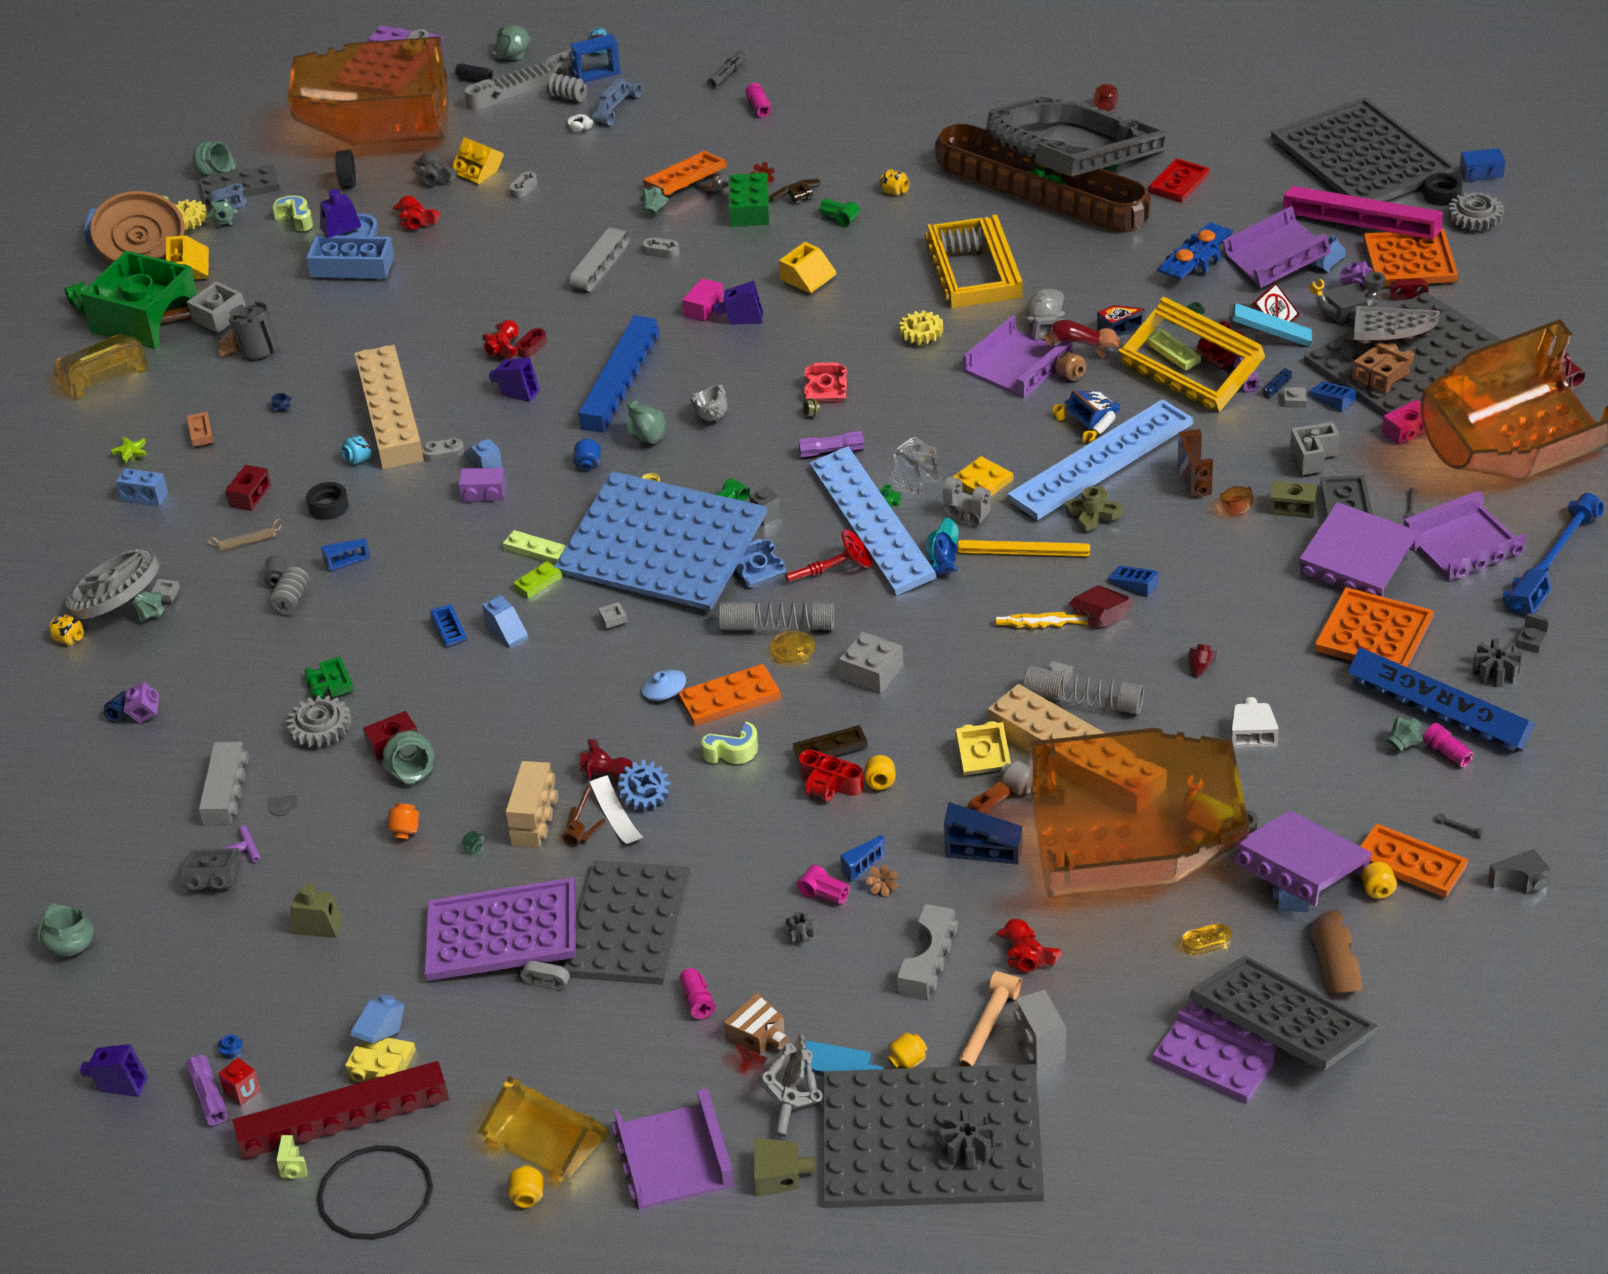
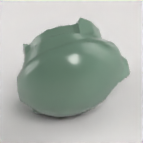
[492,25,530,60]
[192,141,236,178]
[627,400,667,444]
[382,730,435,785]
[37,903,95,957]

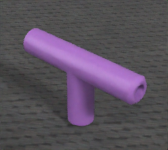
[225,826,260,862]

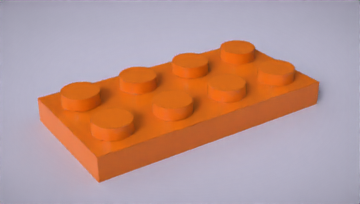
[643,151,727,196]
[678,664,781,726]
[1360,823,1468,898]

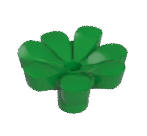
[879,484,902,507]

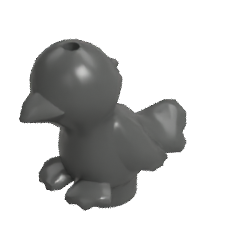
[414,151,457,185]

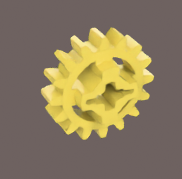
[174,199,207,230]
[899,311,944,345]

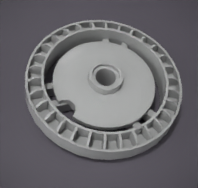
[65,548,160,619]

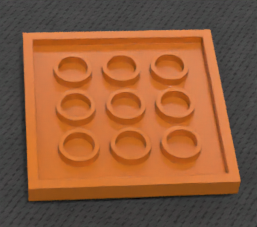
[1364,229,1458,287]
[1314,587,1434,668]

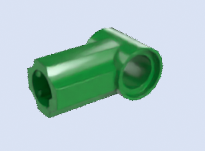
[819,198,861,226]
[64,282,87,315]
[716,478,751,502]

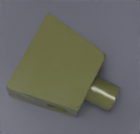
[290,884,343,938]
[754,1138,815,1197]

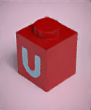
[218,1058,261,1106]

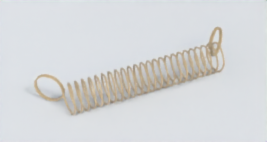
[208,519,282,551]

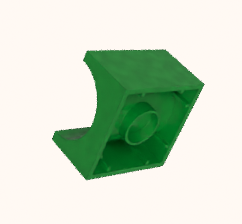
[80,250,197,349]

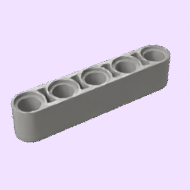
[569,228,630,292]

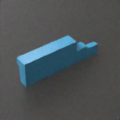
[804,1040,884,1076]

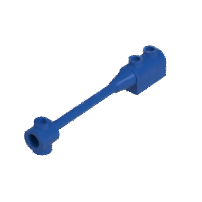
[1503,493,1604,615]

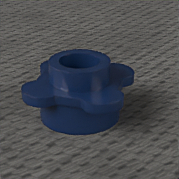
[270,393,292,411]

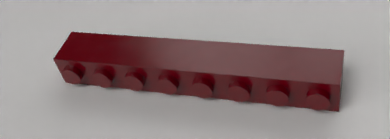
[232,1061,449,1159]

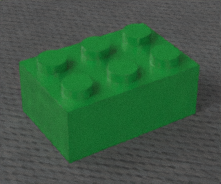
[729,172,769,227]

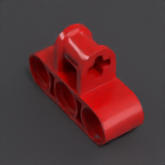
[799,750,864,802]

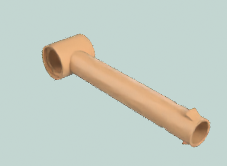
[957,971,1022,1067]

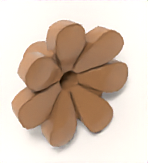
[866,864,898,897]

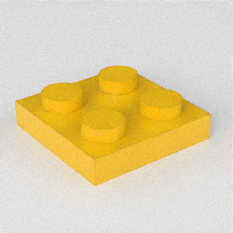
[953,456,1014,496]

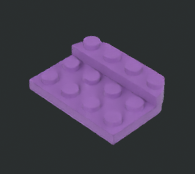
[1152,1000,1275,1104]

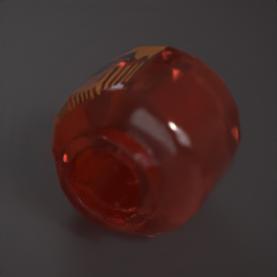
[1094,84,1118,112]

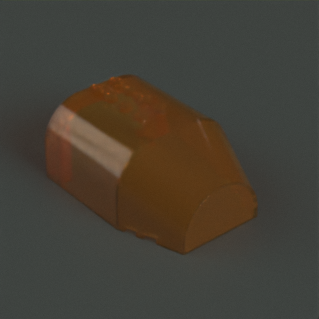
[287,36,449,145]
[1421,319,1608,480]
[1029,728,1250,898]

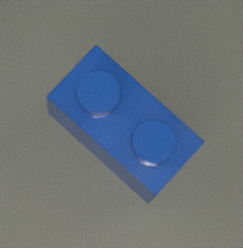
[1460,148,1505,181]

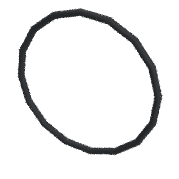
[317,1145,433,1239]

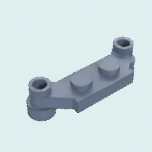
[592,77,643,126]

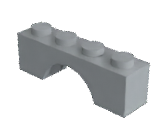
[897,904,958,1000]

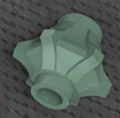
[639,187,669,217]
[207,198,237,228]
[130,591,164,621]
[1386,716,1423,752]

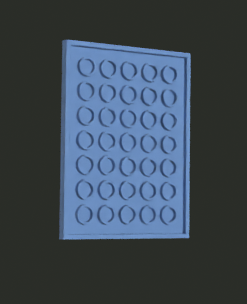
[554,471,767,611]

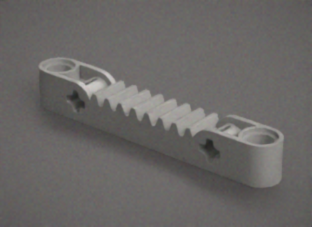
[465,50,573,110]

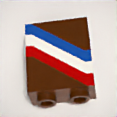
[1177,429,1213,498]

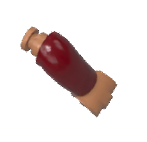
[1044,319,1120,359]

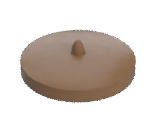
[90,191,185,264]

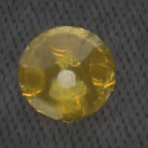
[770,630,816,663]

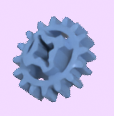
[618,760,670,812]

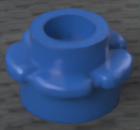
[218,1035,243,1059]

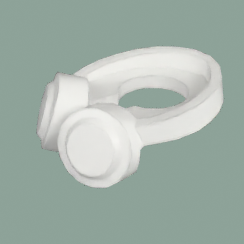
[568,114,593,133]

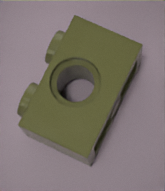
[1269,481,1317,518]

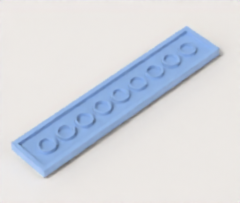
[1007,399,1193,520]
[810,446,937,596]

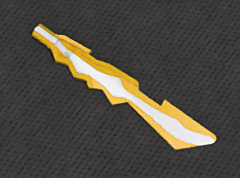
[996,612,1104,629]

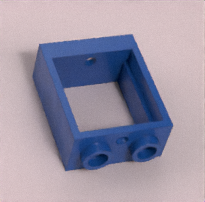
[569,34,621,83]

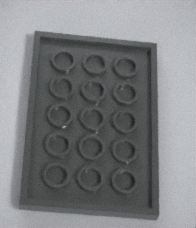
[564,860,691,985]
[1189,955,1378,1071]

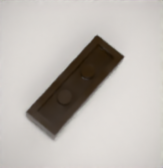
[792,725,868,762]

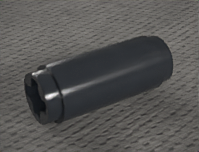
[455,63,493,82]

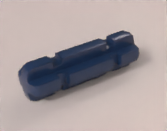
[1262,368,1292,398]

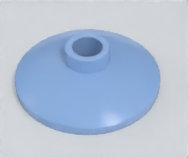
[642,670,686,701]

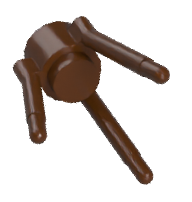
[561,785,606,846]

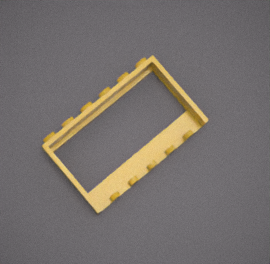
[925,214,1023,308]
[1118,296,1265,412]

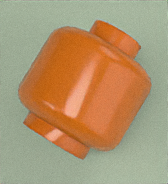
[387,803,420,839]

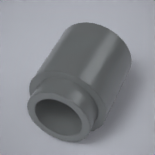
[263,555,287,587]

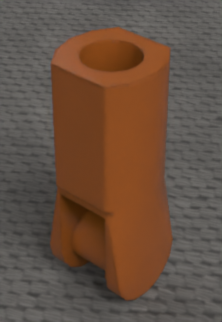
[968,781,1010,814]

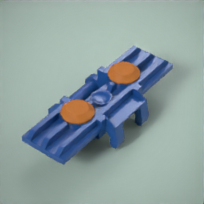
[1157,222,1233,280]

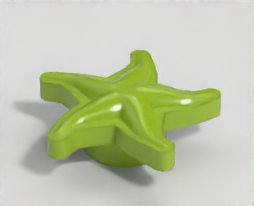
[111,437,147,463]

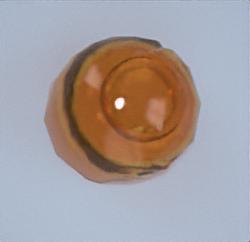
[1220,486,1254,514]

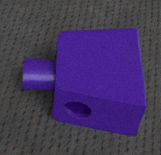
[320,189,362,239]
[714,281,763,324]
[489,358,540,402]
[80,1044,148,1097]

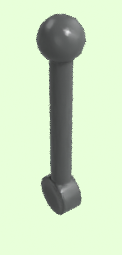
[1406,487,1417,518]
[1436,814,1485,838]

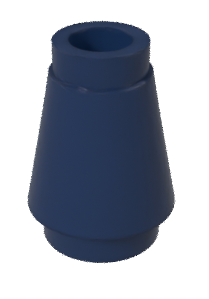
[104,691,126,722]

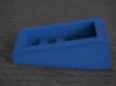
[1309,381,1356,412]
[321,538,370,572]
[1108,565,1159,596]
[430,604,467,647]
[840,835,886,882]

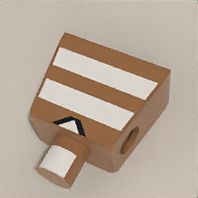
[724,993,789,1054]

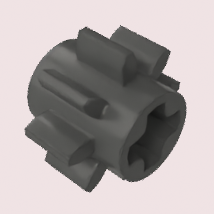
[784,912,815,943]

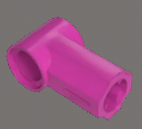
[796,865,850,904]

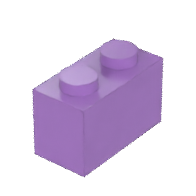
[459,468,507,501]

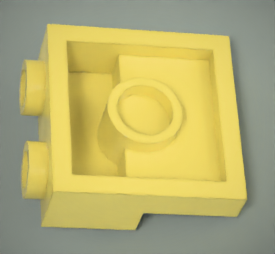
[955,721,1011,776]
[345,1038,416,1082]

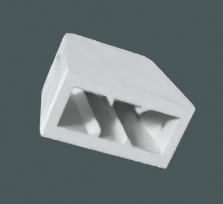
[1231,697,1278,748]

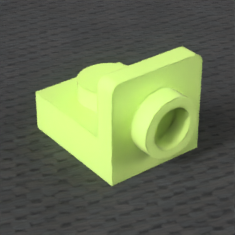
[277,1135,308,1179]

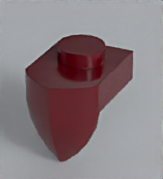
[1188,643,1217,678]

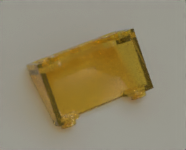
[54,334,149,401]
[478,1076,610,1183]

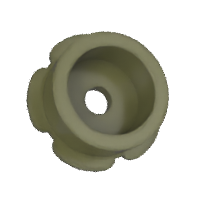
[803,398,820,419]

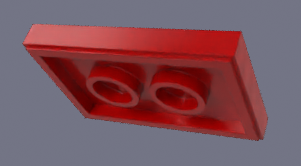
[1148,158,1210,203]

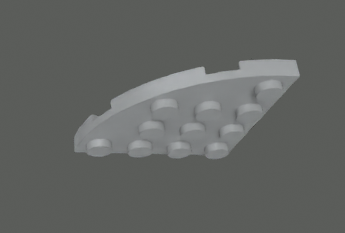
[1354,306,1440,343]

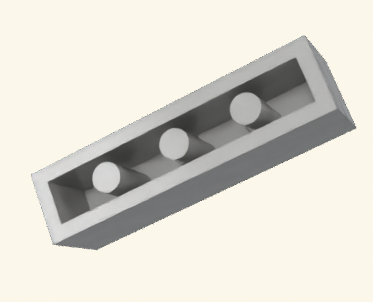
[199,742,249,826]

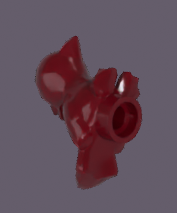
[580,739,632,782]

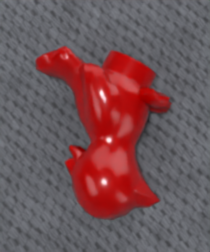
[393,195,441,230]
[482,320,519,359]
[996,918,1062,972]

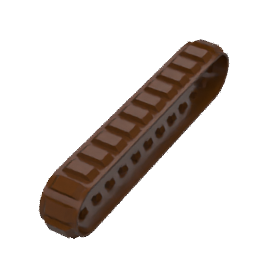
[935,124,1151,232]

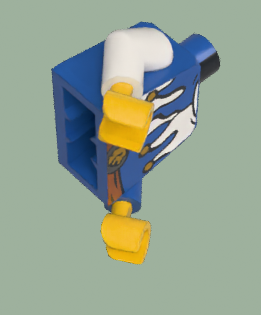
[1052,390,1120,444]

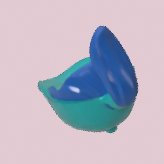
[925,517,959,575]

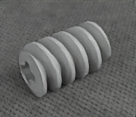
[546,73,588,102]
[941,227,982,254]
[269,567,310,616]

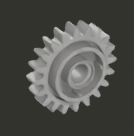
[1448,192,1504,231]
[286,696,352,747]

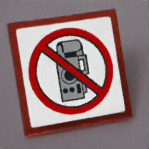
[1252,282,1300,322]

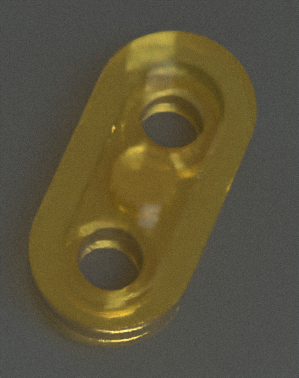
[1182,924,1232,956]

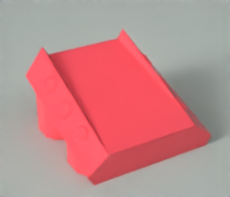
[804,362,847,403]

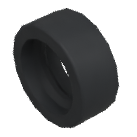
[335,150,356,187]
[1424,172,1462,206]
[306,482,349,520]

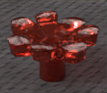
[750,162,774,183]
[735,1043,768,1072]

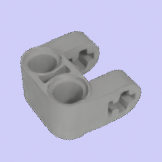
[943,477,991,527]

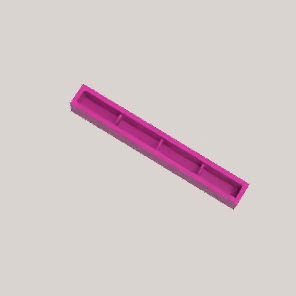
[1283,186,1443,239]

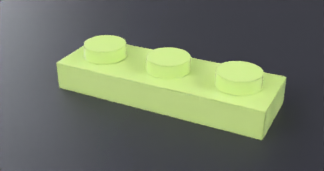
[1144,328,1201,371]
[503,530,567,565]

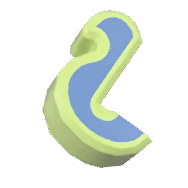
[272,196,313,232]
[700,721,758,764]

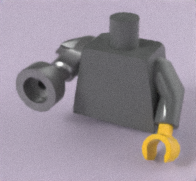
[1309,271,1385,324]

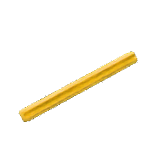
[958,540,1090,557]

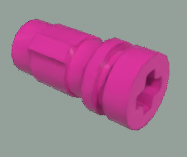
[745,83,771,117]
[1423,723,1474,768]
[679,968,716,1019]

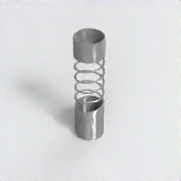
[719,602,834,631]
[1023,666,1144,715]

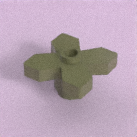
[1064,486,1123,532]

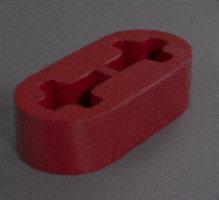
[1389,278,1429,300]
[516,328,547,358]

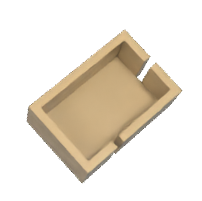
[506,761,558,848]

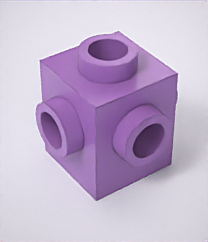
[1339,261,1373,291]
[124,682,159,723]

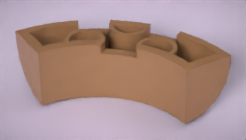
[1309,910,1363,993]

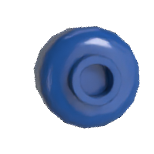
[573,438,601,471]

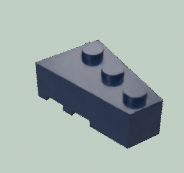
[944,802,1023,865]

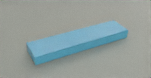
[1232,303,1312,347]

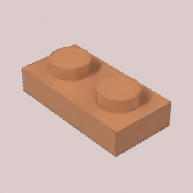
[187,412,214,447]

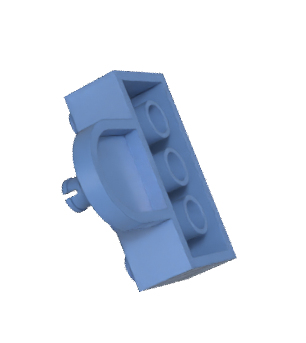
[306,214,395,279]

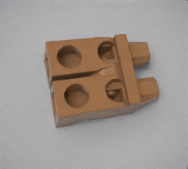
[1352,342,1414,394]

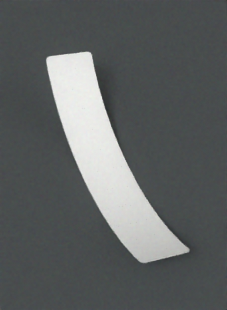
[590,776,643,844]

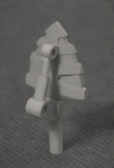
[758,1034,823,1137]

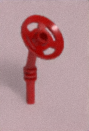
[785,529,872,582]

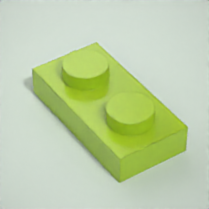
[513,561,562,599]

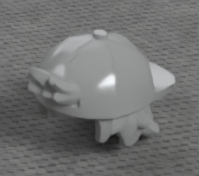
[1026,289,1065,324]
[689,384,728,422]

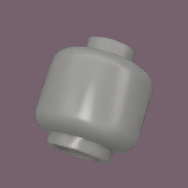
[1000,760,1037,796]

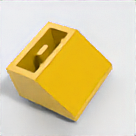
[451,137,504,184]
[166,236,209,280]
[779,242,836,294]

